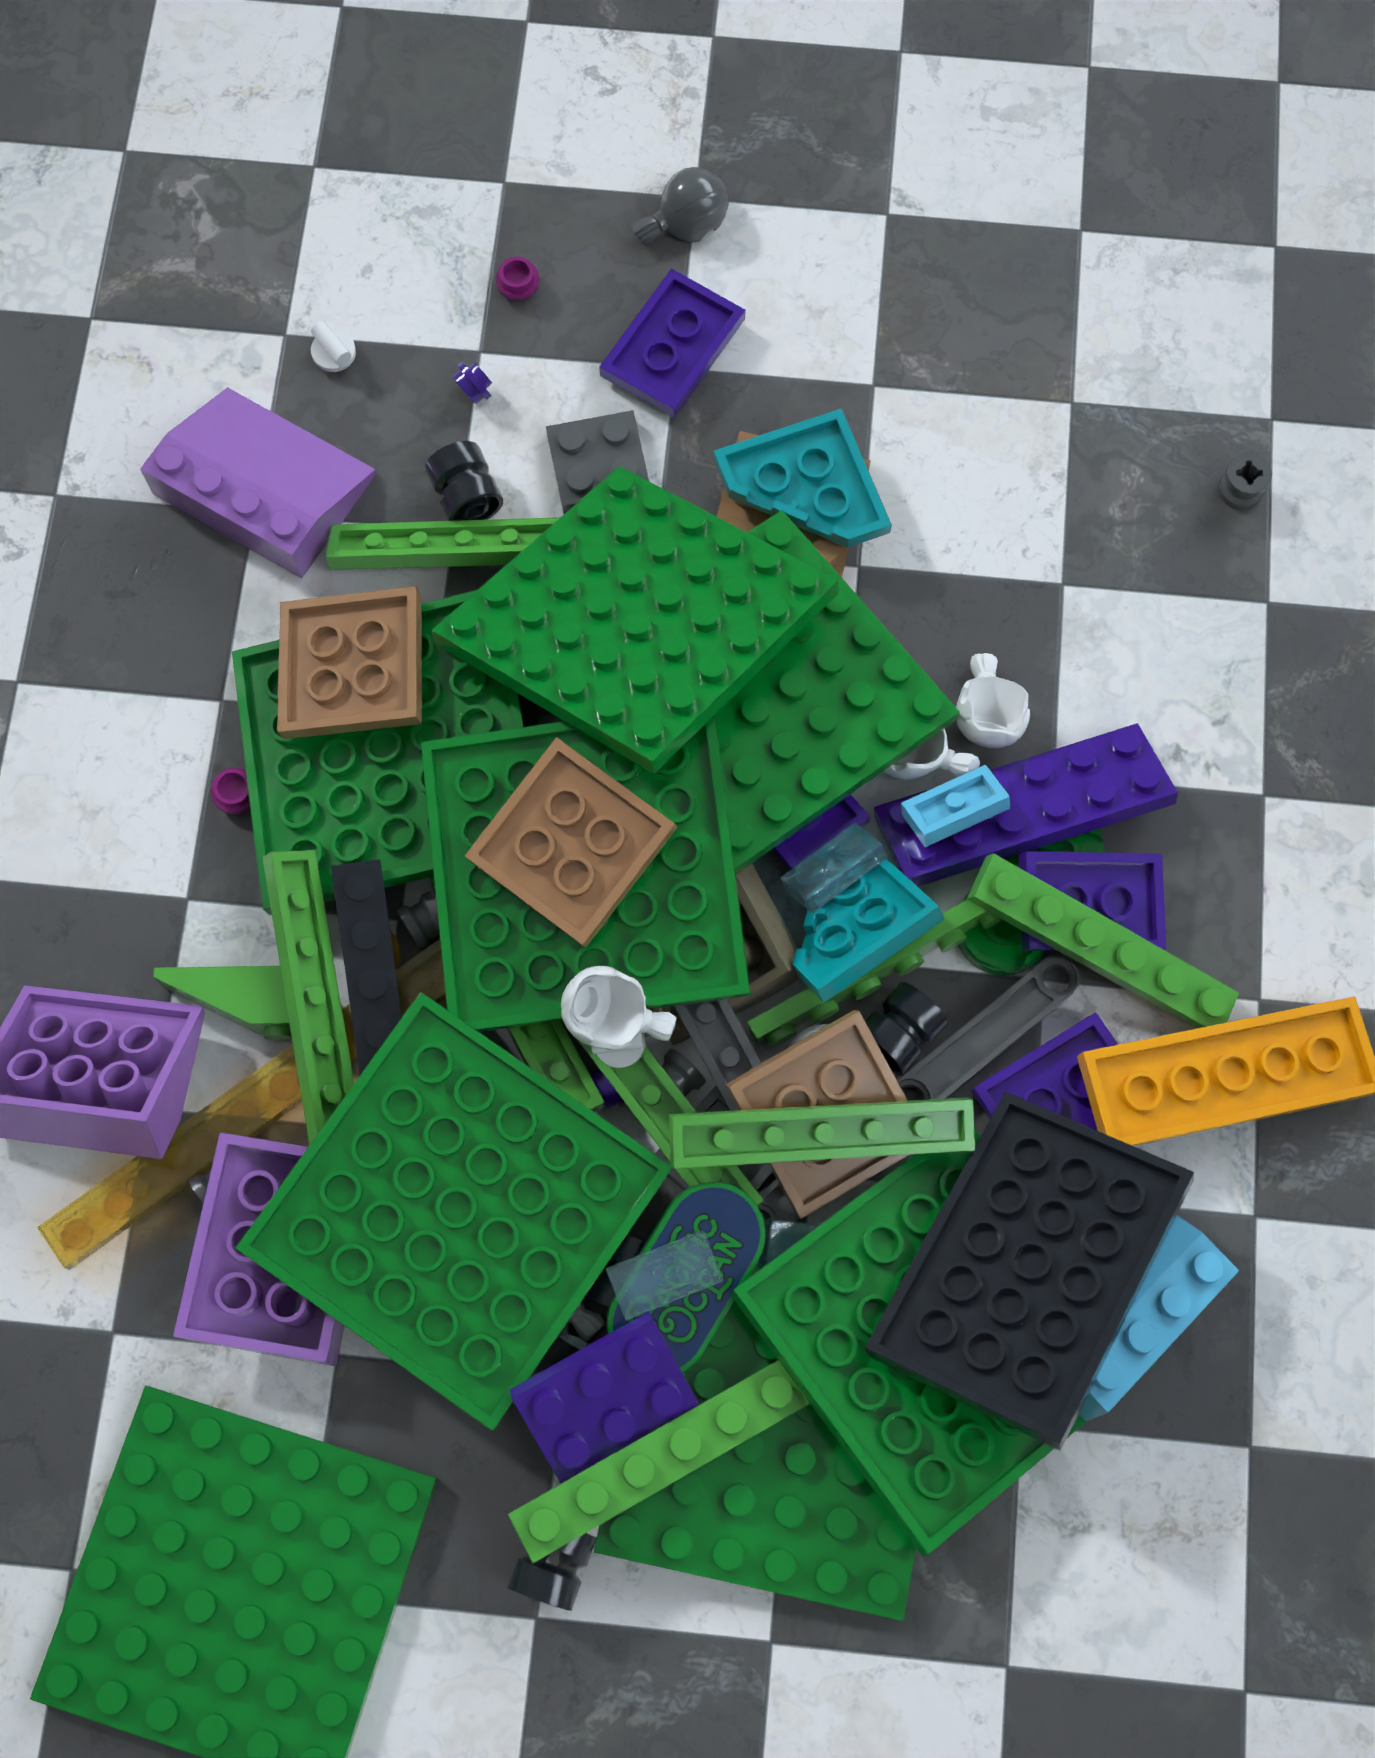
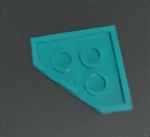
[713,408,892,548]
[792,835,944,1003]

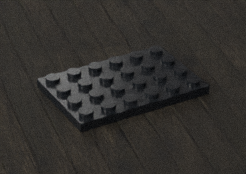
[865,1092,1194,1451]

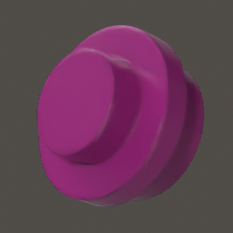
[496,256,540,301]
[210,768,251,815]

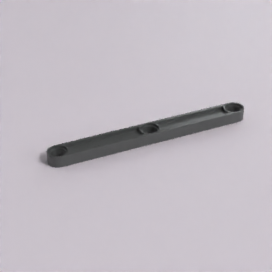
[758,956,1080,1248]

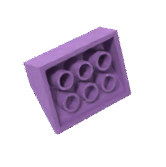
[140,387,377,579]
[0,985,205,1159]
[173,1133,344,1367]

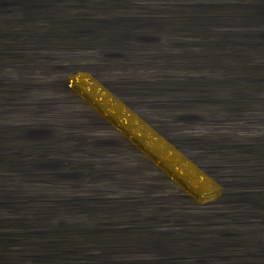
[37,939,446,1270]

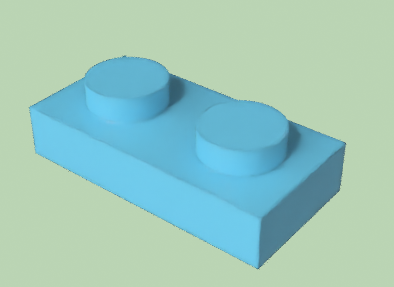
[901,765,1010,847]

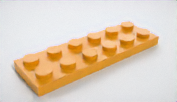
[1077,996,1375,1147]

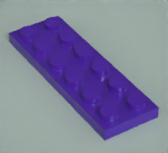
[874,723,1178,887]

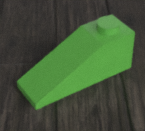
[153,966,292,1041]

